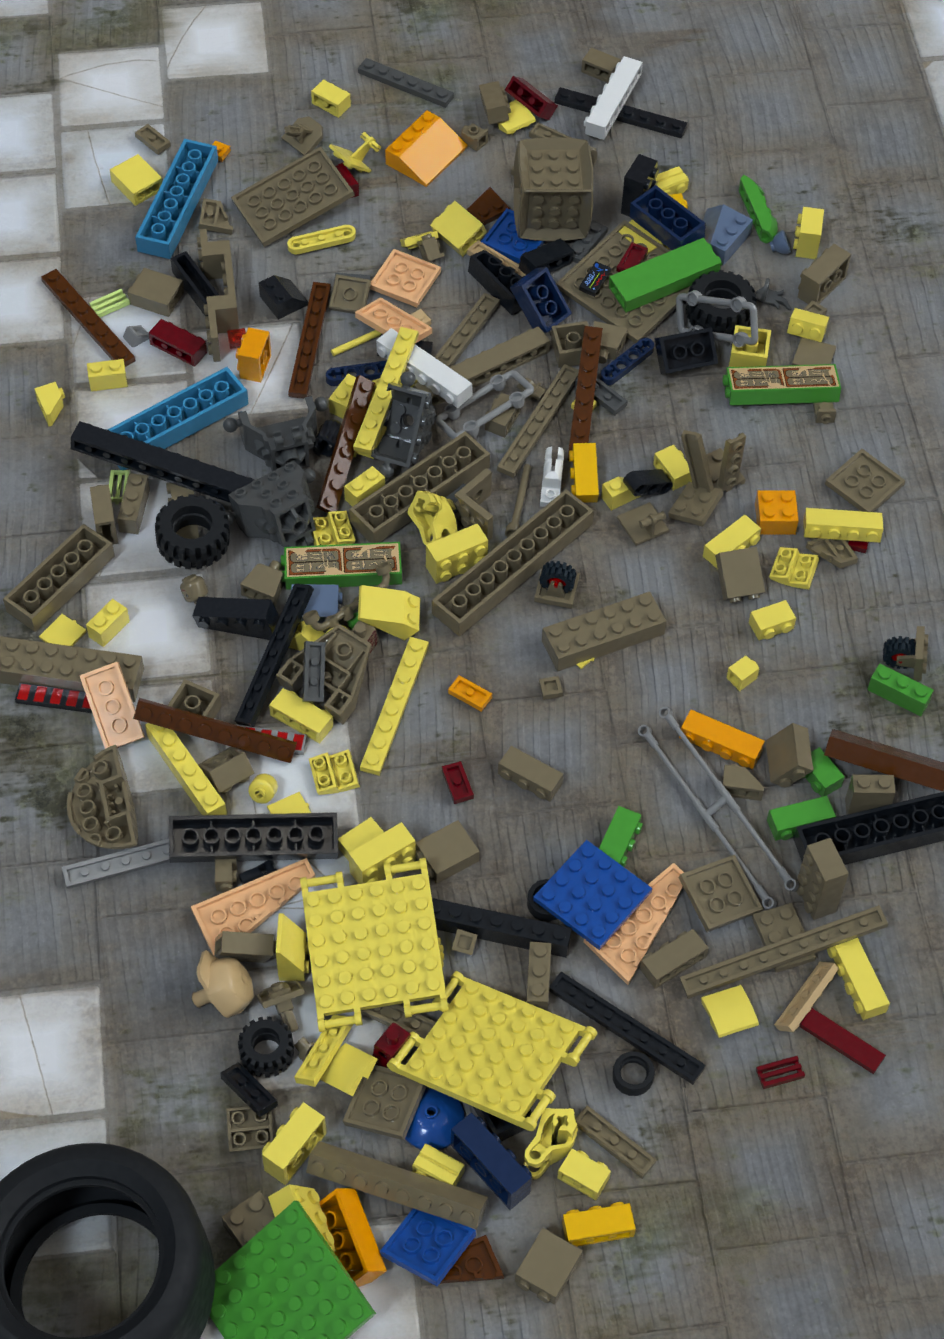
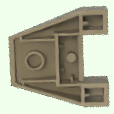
[276,624,372,725]

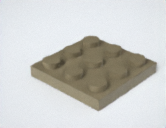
[825,449,905,512]
[678,854,763,932]
[343,1065,427,1140]

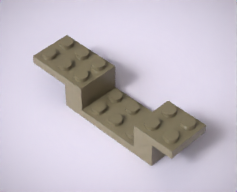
[197,229,239,362]

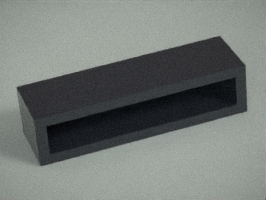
[170,251,219,316]

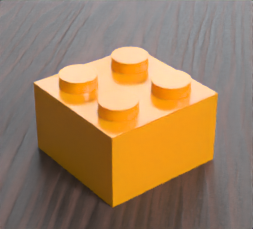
[236,327,271,383]
[755,490,798,535]

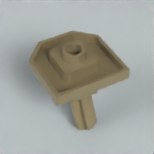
[281,116,323,156]
[257,981,305,1033]

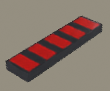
[15,683,92,713]

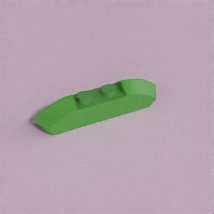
[739,175,778,244]

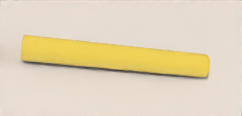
[331,330,381,356]

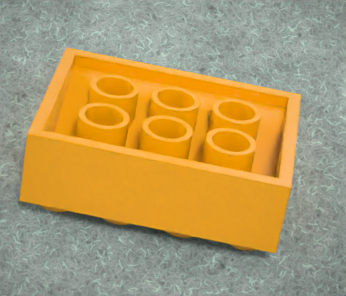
[385,110,468,187]

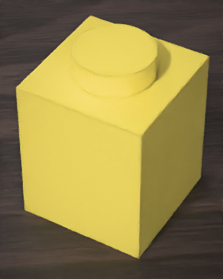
[726,656,759,691]

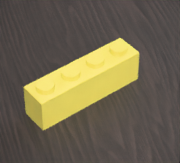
[803,508,883,543]
[827,938,890,1020]

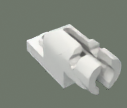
[540,447,564,507]

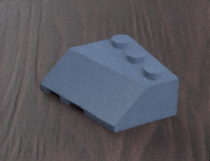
[703,204,753,266]

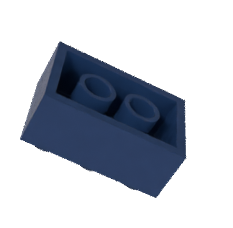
[510,267,572,333]

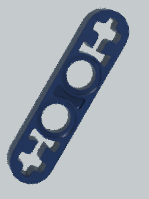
[600,338,654,386]
[326,360,387,386]

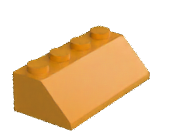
[319,1188,387,1287]

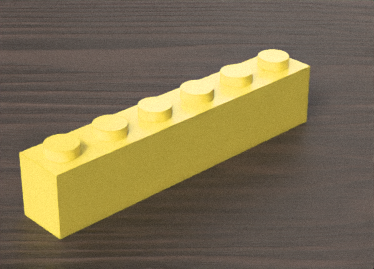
[145,723,227,815]

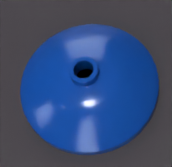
[405,1087,464,1150]

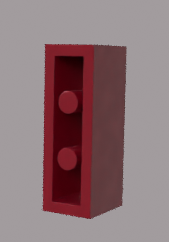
[505,76,558,120]
[148,319,207,367]

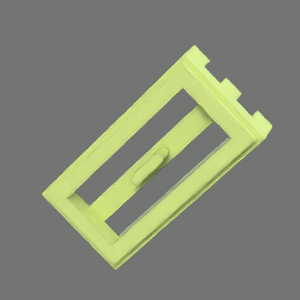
[89,289,130,318]
[109,470,130,504]

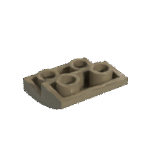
[226,1106,274,1152]

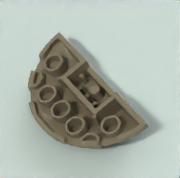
[67,744,138,849]

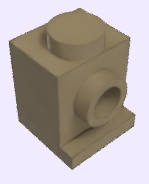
[461,123,488,152]
[417,233,445,262]
[215,859,238,893]

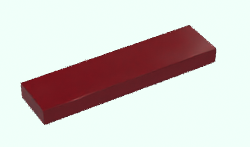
[799,1008,886,1074]

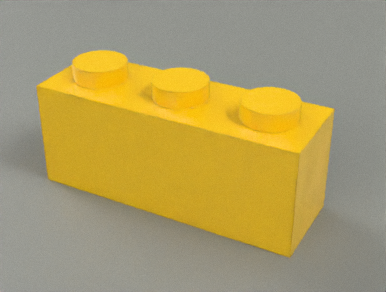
[569,443,599,503]
[562,1202,636,1247]

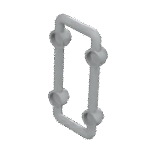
[676,290,759,348]
[435,370,534,439]

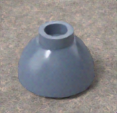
[770,230,791,254]

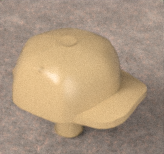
[192,950,254,1018]

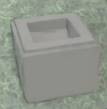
[123,325,149,347]

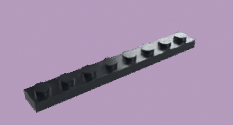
[554,87,688,139]
[234,583,314,727]
[549,972,706,1085]

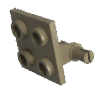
[617,502,669,546]

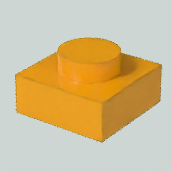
[212,141,231,162]

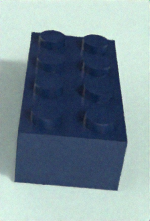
[630,185,706,250]
[451,1112,532,1210]

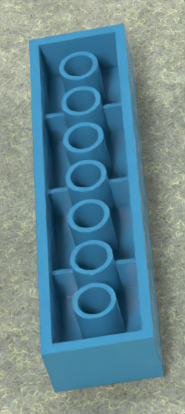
[135,139,218,259]
[107,367,249,470]

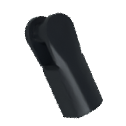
[238,860,277,885]

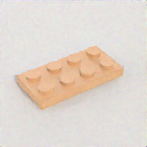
[355,297,432,344]
[79,662,145,749]

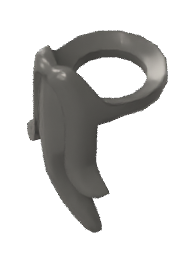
[756,278,792,310]

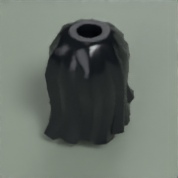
[313,419,341,457]

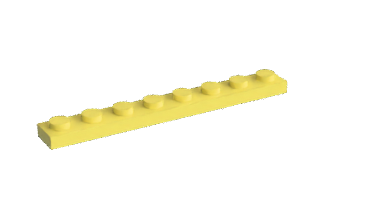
[353,327,419,455]
[360,637,429,776]

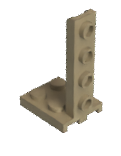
[668,430,723,526]
[706,432,746,492]

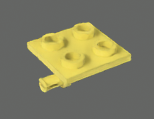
[329,132,381,173]

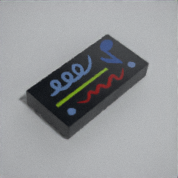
[579,261,611,297]

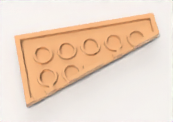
[191,858,316,955]
[583,863,684,985]

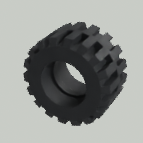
[238,1016,294,1078]

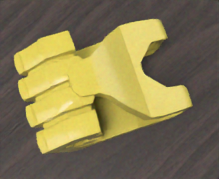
[408,490,458,545]
[523,1108,578,1180]

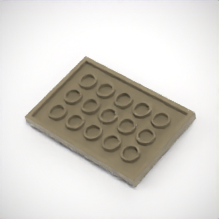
[231,146,355,247]

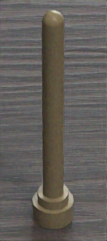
[505,464,531,537]

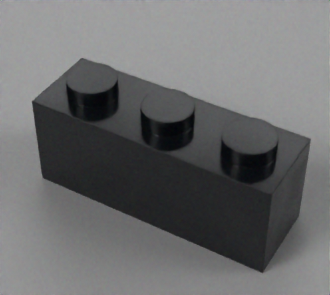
[518,238,574,275]

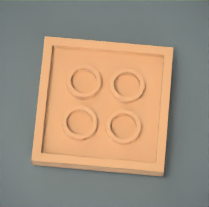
[370,249,441,308]

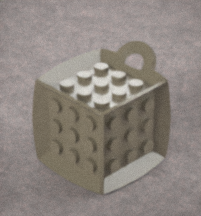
[514,137,597,241]

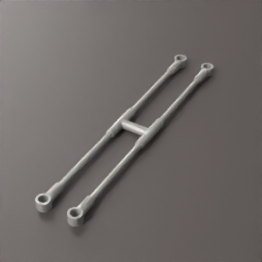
[638,707,799,909]

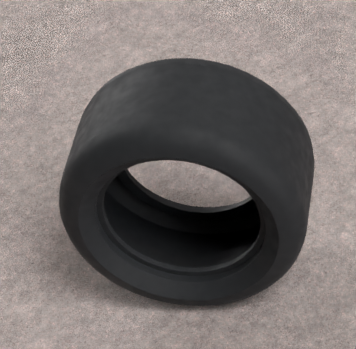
[0,1143,215,1339]

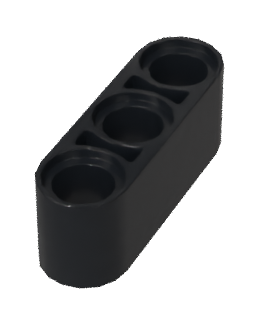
[623,469,673,496]

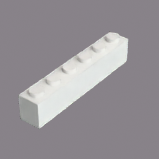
[584,56,643,140]
[376,328,473,408]

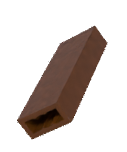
[824,729,944,791]

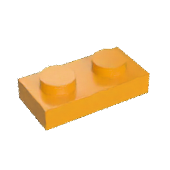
[448,675,492,712]

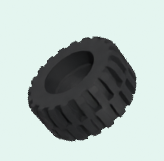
[686,270,757,335]
[155,494,230,570]

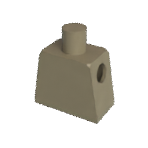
[593,321,628,364]
[240,560,284,606]

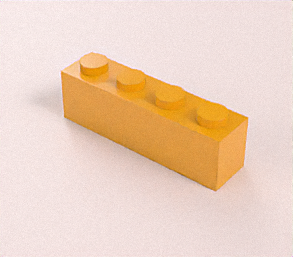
[679,710,765,769]

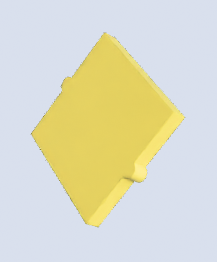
[39,614,87,646]
[267,792,311,814]

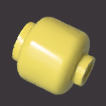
[248,773,278,804]

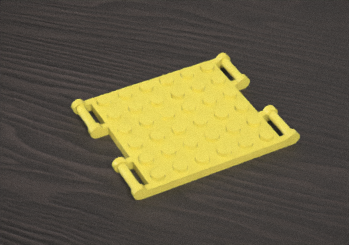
[300,858,449,1032]
[387,971,598,1131]

